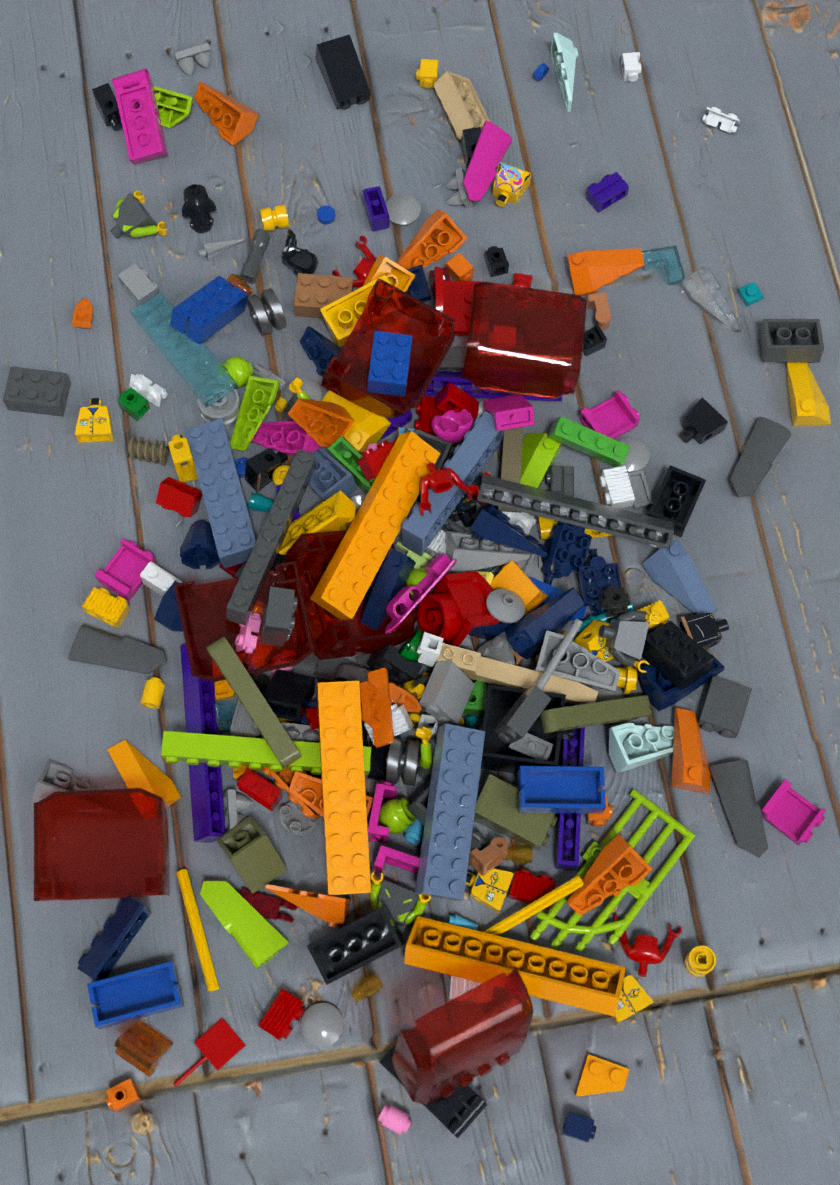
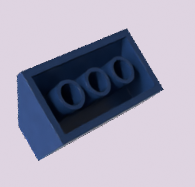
[77,896,151,981]

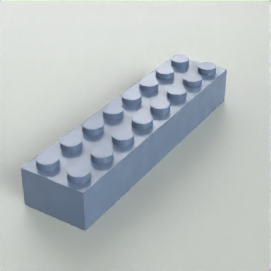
[401,411,504,557]
[185,418,257,569]
[415,724,485,901]

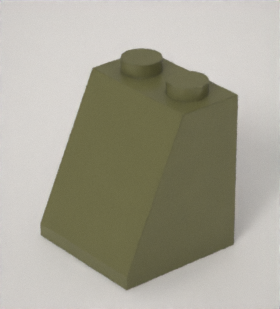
[216,816,287,894]

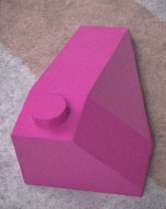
[251,421,321,455]

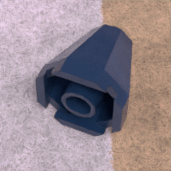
[180,520,221,569]

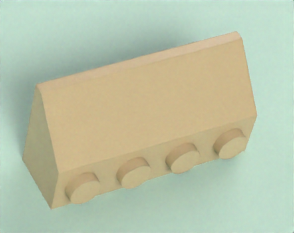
[433,71,490,141]

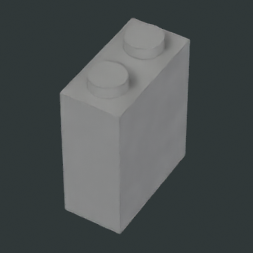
[419,661,475,725]

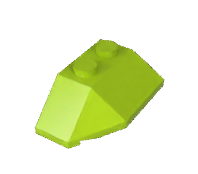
[137,86,193,128]

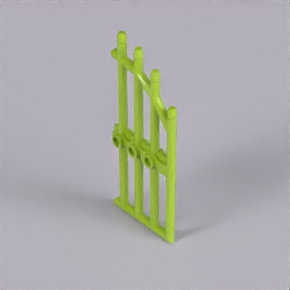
[530,789,696,953]

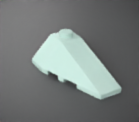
[550,32,578,112]
[609,723,674,773]

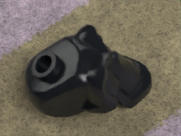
[182,184,217,234]
[281,229,318,276]

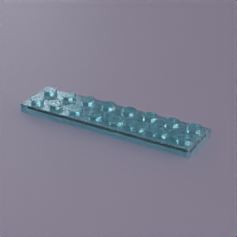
[130,292,238,407]

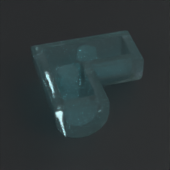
[642,245,685,285]

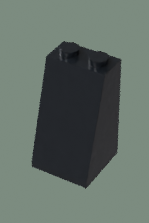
[315,34,371,110]

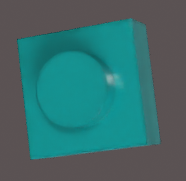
[738,282,764,307]

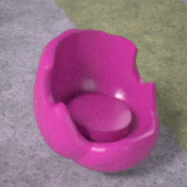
[431,409,474,443]

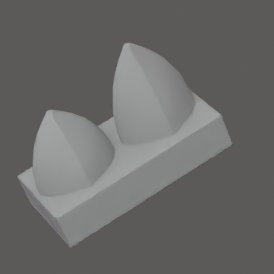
[175,43,210,76]
[446,167,474,208]
[281,722,320,743]
[509,733,555,761]
[223,789,253,833]

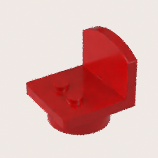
[432,267,489,336]
[417,571,500,647]

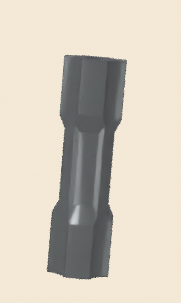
[240,229,271,284]

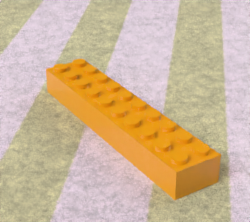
[310,431,440,620]
[317,681,371,895]
[404,916,626,1017]

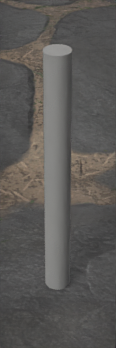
[536,619,583,690]

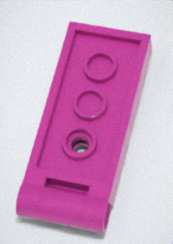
[112,68,168,164]

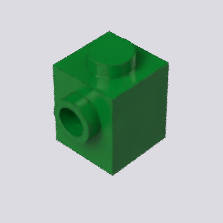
[118,387,150,421]

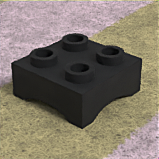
[367,644,423,685]

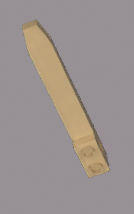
[436,643,598,705]

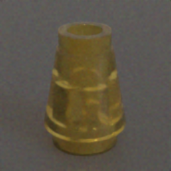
[505,844,533,865]
[350,973,383,1002]

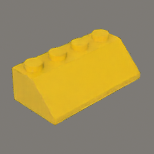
[320,275,404,347]
[278,490,357,555]

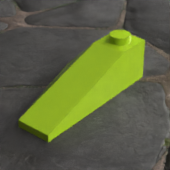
[230,376,280,452]
[520,433,562,488]

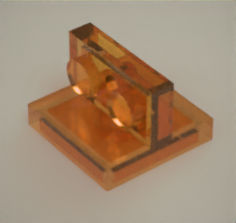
[114,1019,173,1077]

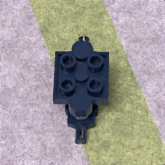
[542,521,592,585]
[578,549,624,616]

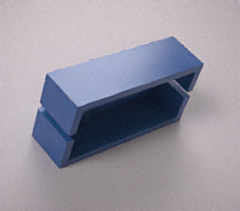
[170,276,248,345]
[518,766,606,814]
[87,961,184,1029]

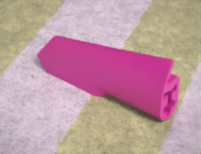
[462,121,512,201]
[385,553,457,634]

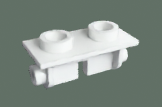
[702,107,740,134]
[129,374,168,407]
[501,511,537,535]

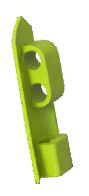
[200,881,289,969]

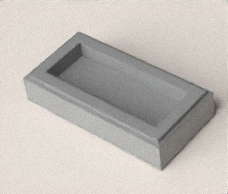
[628,470,653,510]

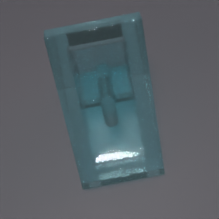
[215,703,236,731]

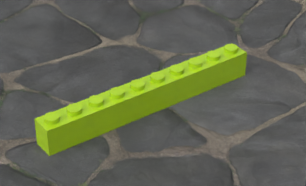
[161,731,371,775]

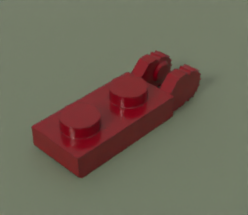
[240,888,297,923]

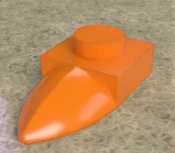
[72,298,93,328]
[389,681,422,712]

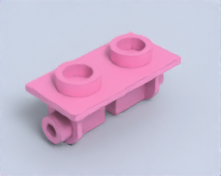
[235,610,262,654]

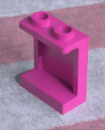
[579,390,640,439]
[484,394,535,431]
[94,539,157,602]
[761,779,826,845]
[368,782,397,844]
[374,845,420,875]

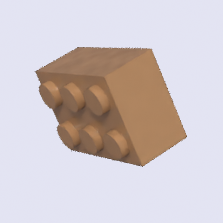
[294,273,354,319]

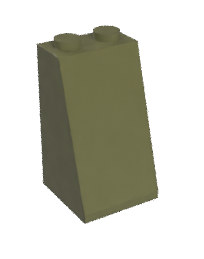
[474,774,558,851]

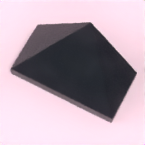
[367,739,390,780]

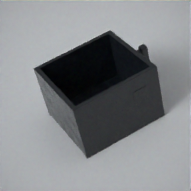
[481,685,575,774]

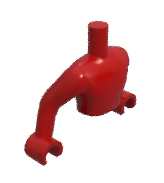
[332,235,377,288]
[419,462,480,516]
[613,915,682,977]

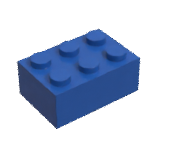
[367,331,412,397]

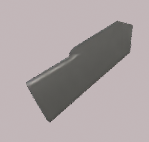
[730,417,791,497]
[68,624,167,674]
[293,643,371,683]
[709,760,768,858]

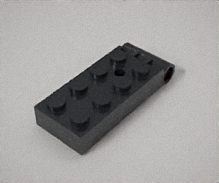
[379,1029,487,1138]

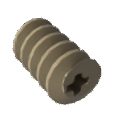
[127,435,170,465]

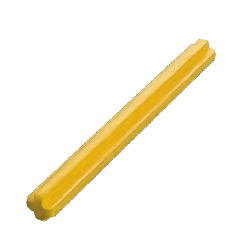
[176,869,219,992]
[483,876,584,936]

